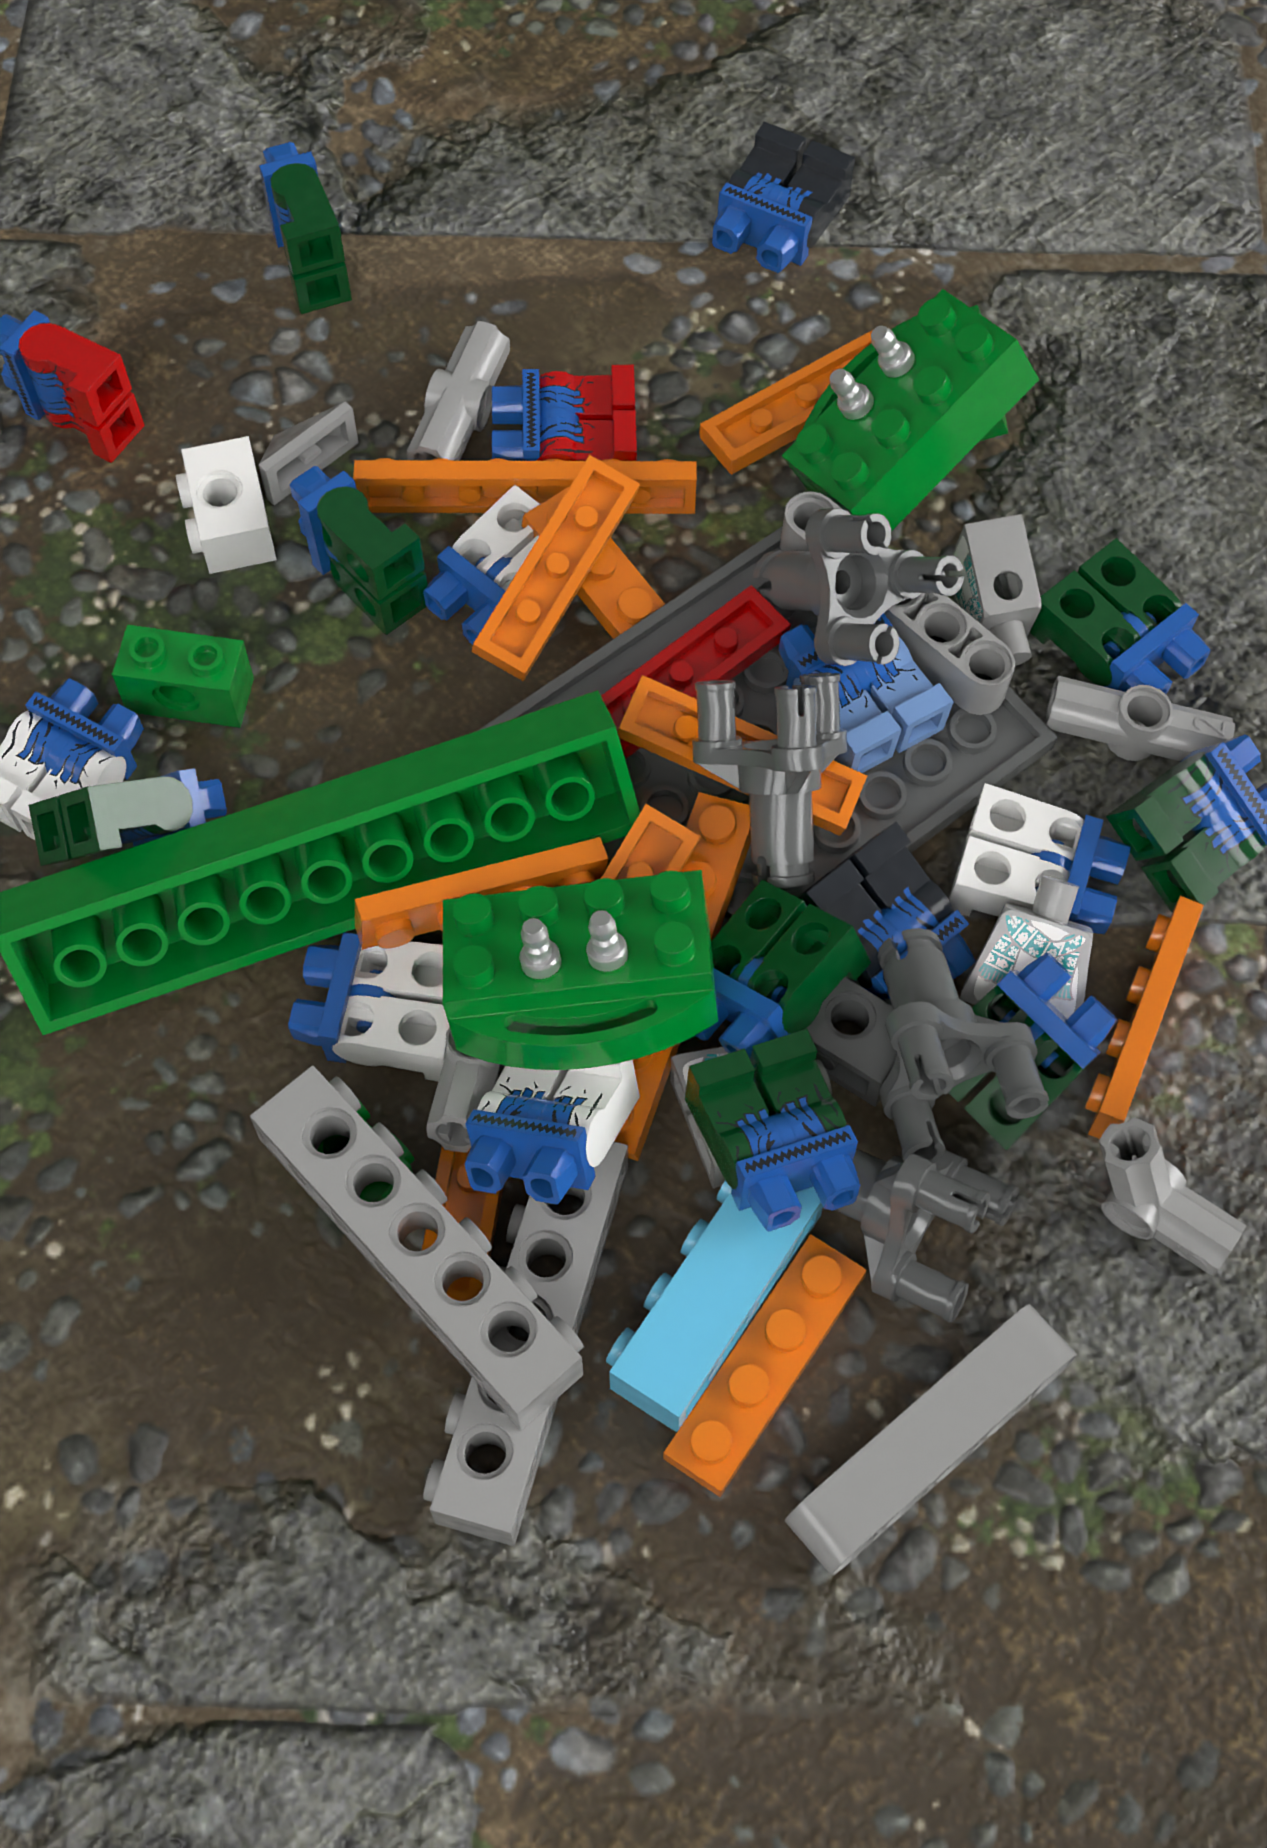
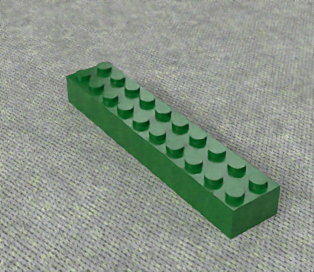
[0,690,640,1035]

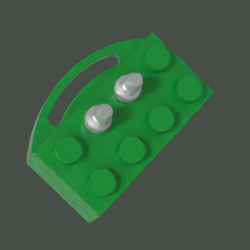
[782,289,1040,532]
[442,870,718,1070]

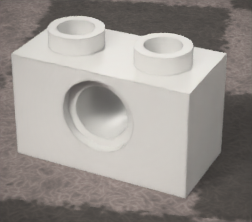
[176,436,277,574]

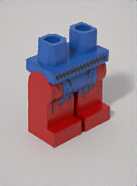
[0,310,145,463]
[492,364,637,461]

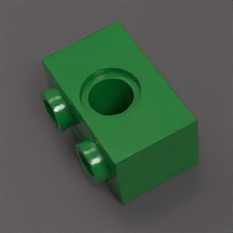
[112,624,254,728]

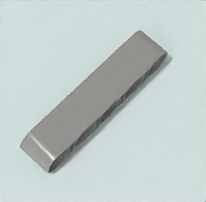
[780,491,1015,715]
[785,1304,1077,1576]

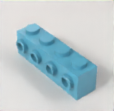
[606,1180,823,1433]

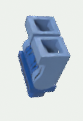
[778,613,954,773]

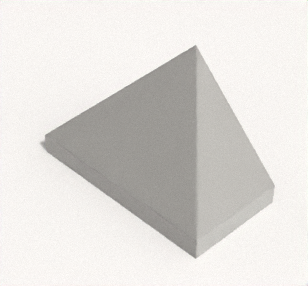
[259,402,359,505]

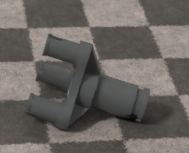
[753,508,964,666]
[692,672,847,888]
[878,928,1049,1163]
[835,1148,1019,1323]

